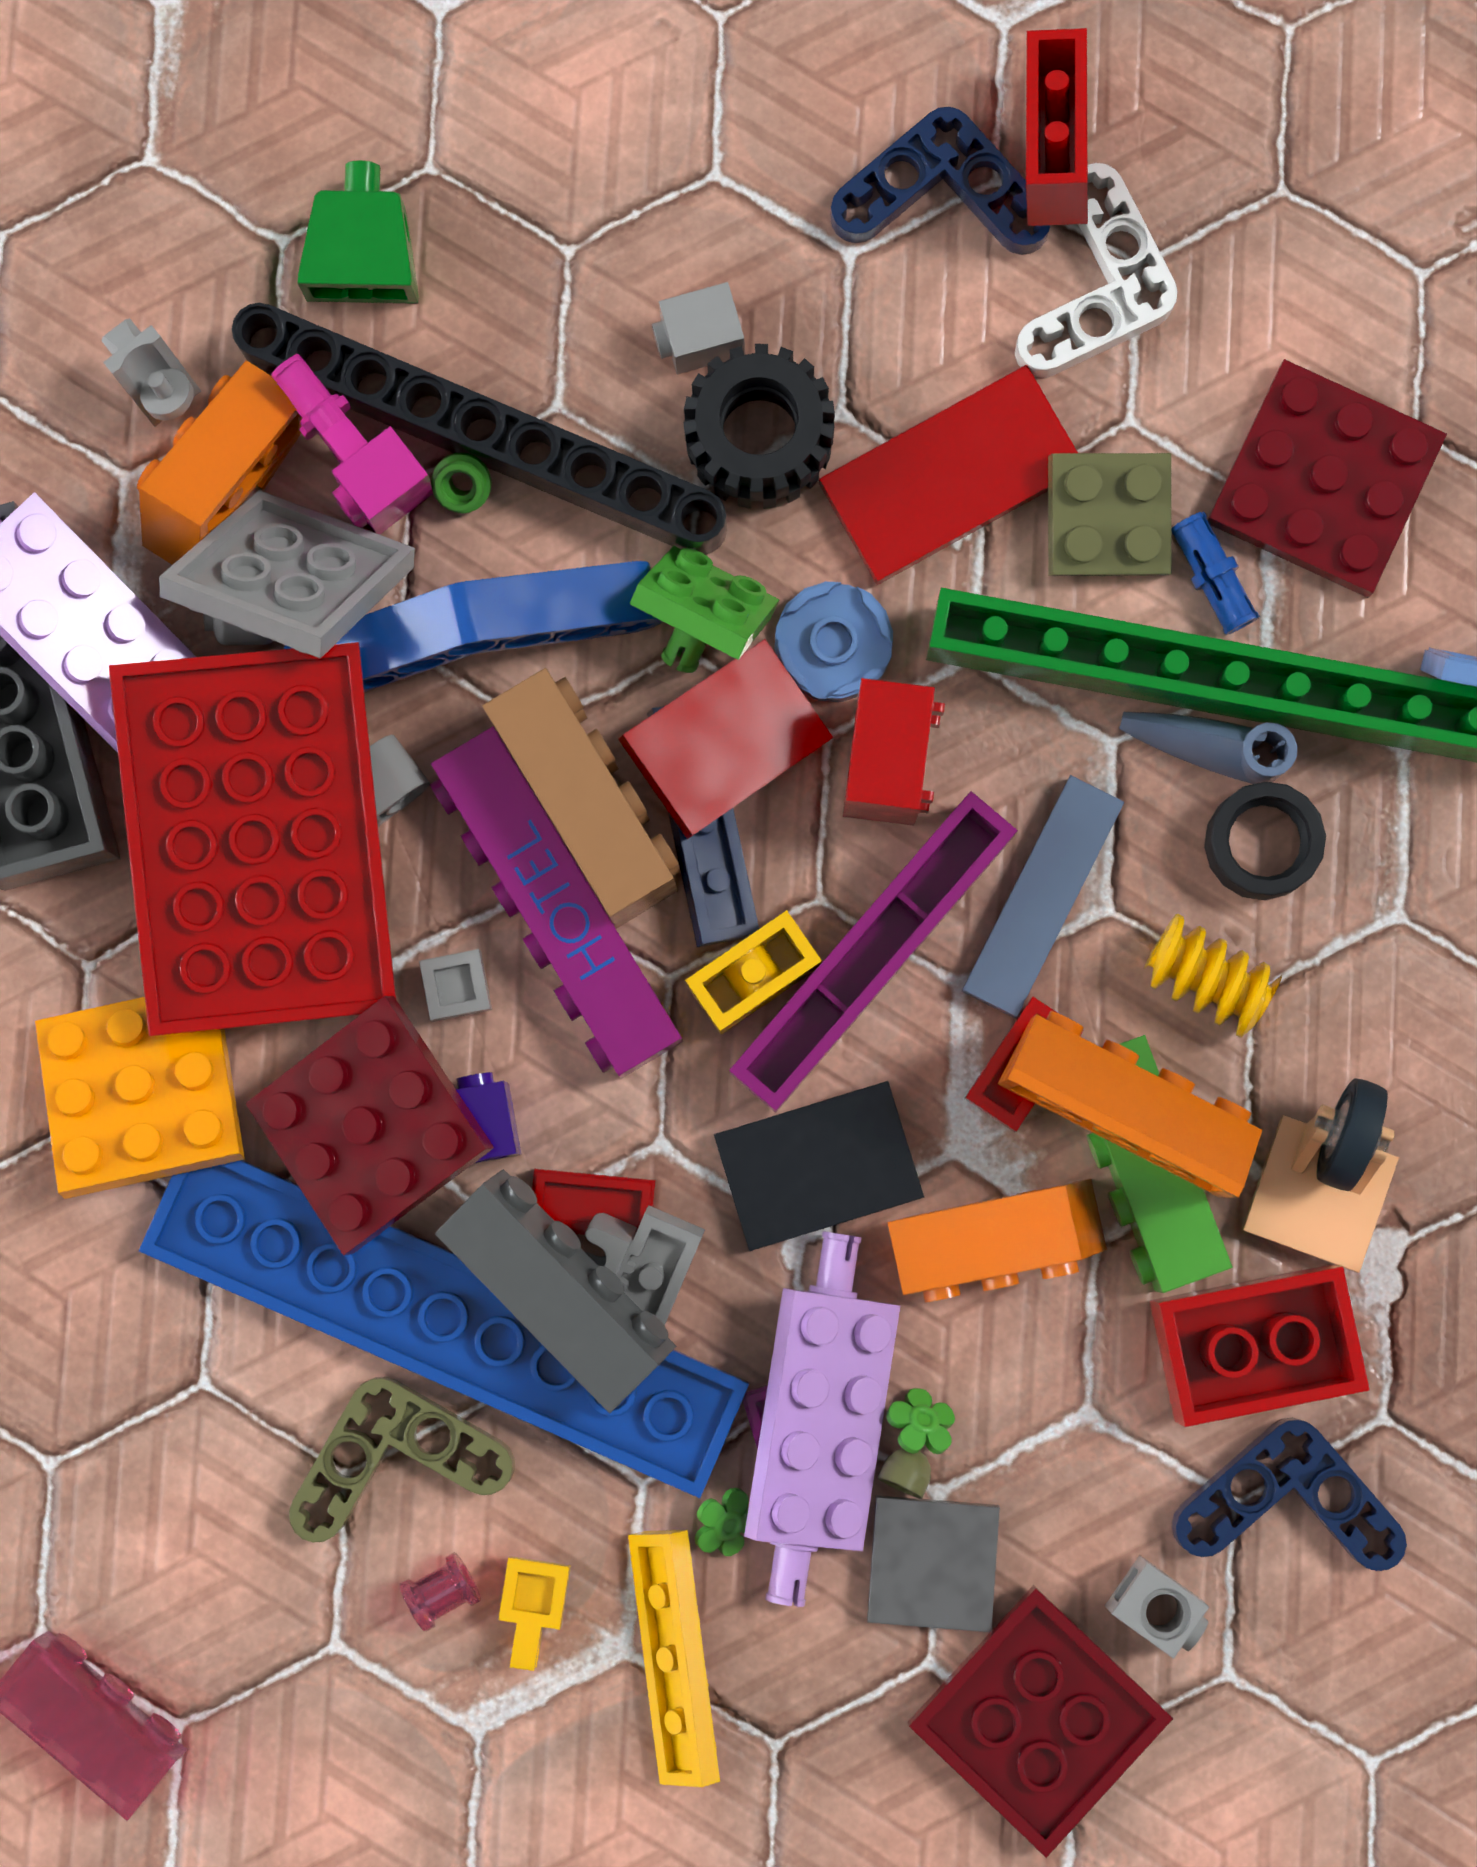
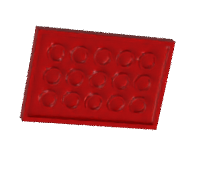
[108,642,396,1036]

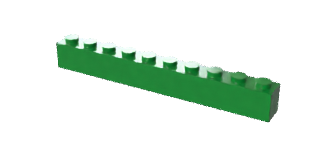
[926,587,1477,763]

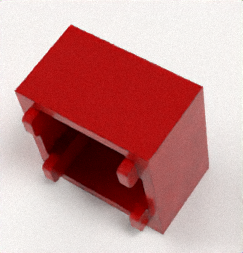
[843,678,945,826]

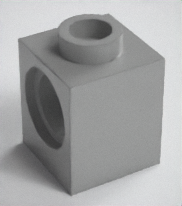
[1105,1555,1209,1659]

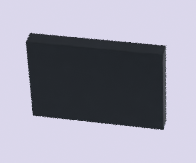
[714,1081,925,1252]

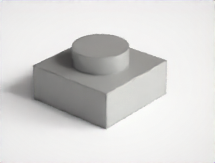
[419,949,492,1022]

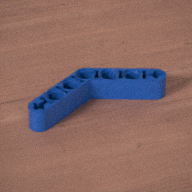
[284,561,663,692]

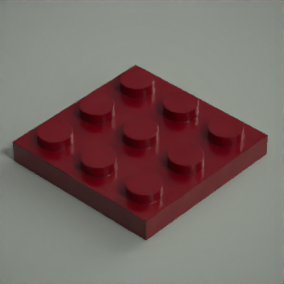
[1207,359,1447,598]
[245,996,494,1256]
[908,1585,1173,1858]

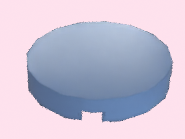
[774,581,893,702]

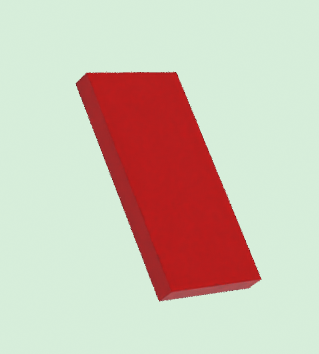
[819,365,1078,585]

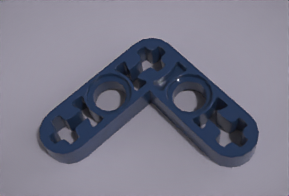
[830,107,1051,255]
[1172,1417,1407,1571]

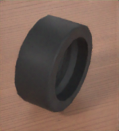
[1204,781,1326,900]

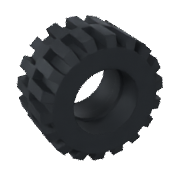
[683,343,835,509]

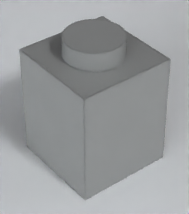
[652,282,745,374]

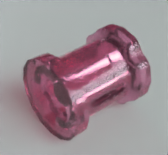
[399,1552,481,1631]

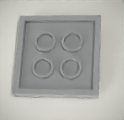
[159,490,415,658]

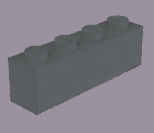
[435,1169,677,1414]

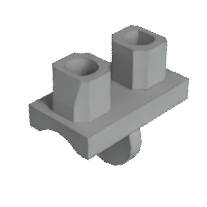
[101,318,201,427]

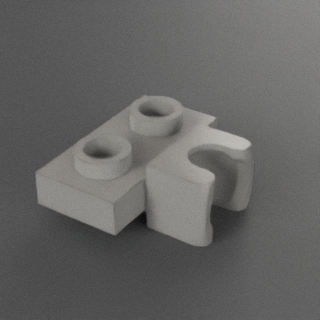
[585,1206,705,1326]

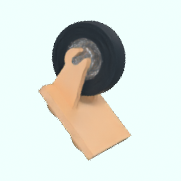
[1242,1078,1399,1273]

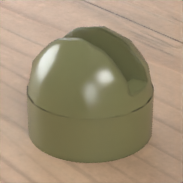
[878,1449,931,1499]

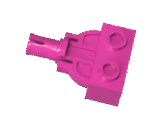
[271,354,433,535]

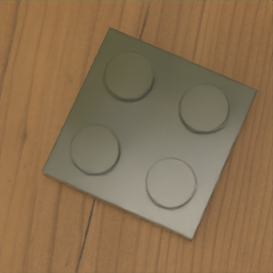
[1048,453,1171,576]

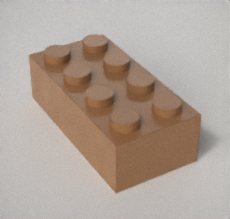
[482,667,681,929]

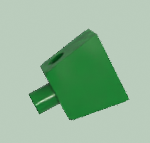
[297,160,419,304]

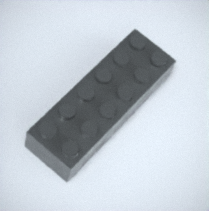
[0,501,121,891]

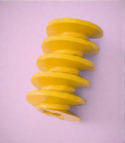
[1144,914,1282,1038]

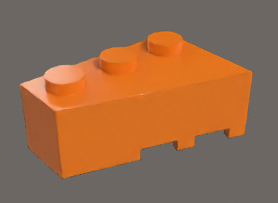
[137,360,302,565]
[888,1178,1107,1303]

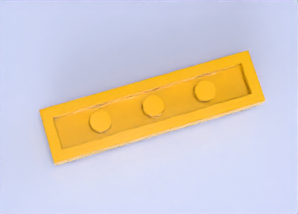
[628,1530,720,1787]

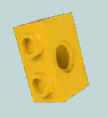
[685,910,822,1035]

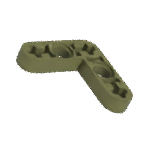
[289,1377,515,1543]

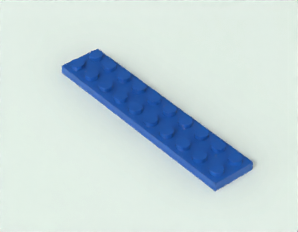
[139,1160,750,1498]

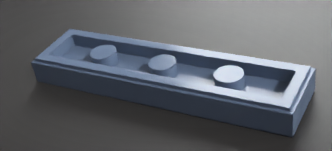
[962,775,1124,1018]

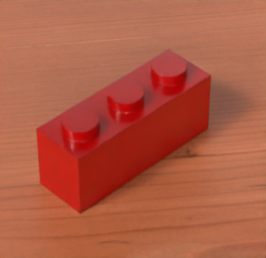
[1026,28,1088,226]

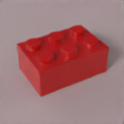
[1149,1265,1370,1427]

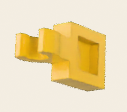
[498,1556,571,1671]

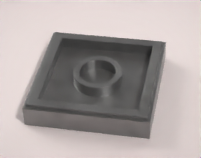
[867,1495,1000,1632]

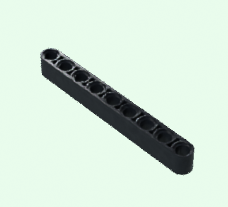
[232,303,727,555]

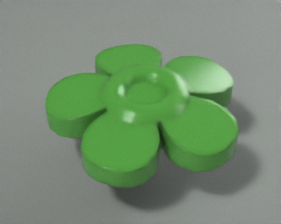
[886,1388,955,1454]
[694,1488,749,1556]

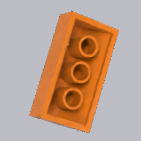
[998,1011,1262,1198]

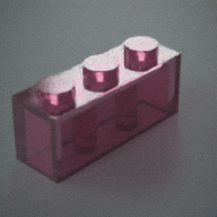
[0,1631,188,1821]

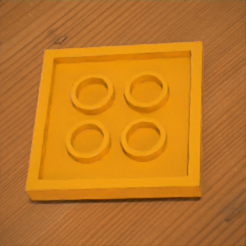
[35,997,245,1199]

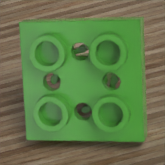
[630,546,780,673]

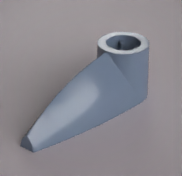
[1119,712,1298,784]

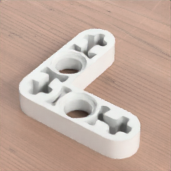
[1015,163,1178,378]

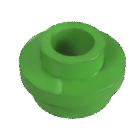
[431,453,492,513]

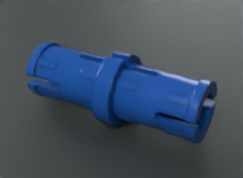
[1171,511,1260,635]

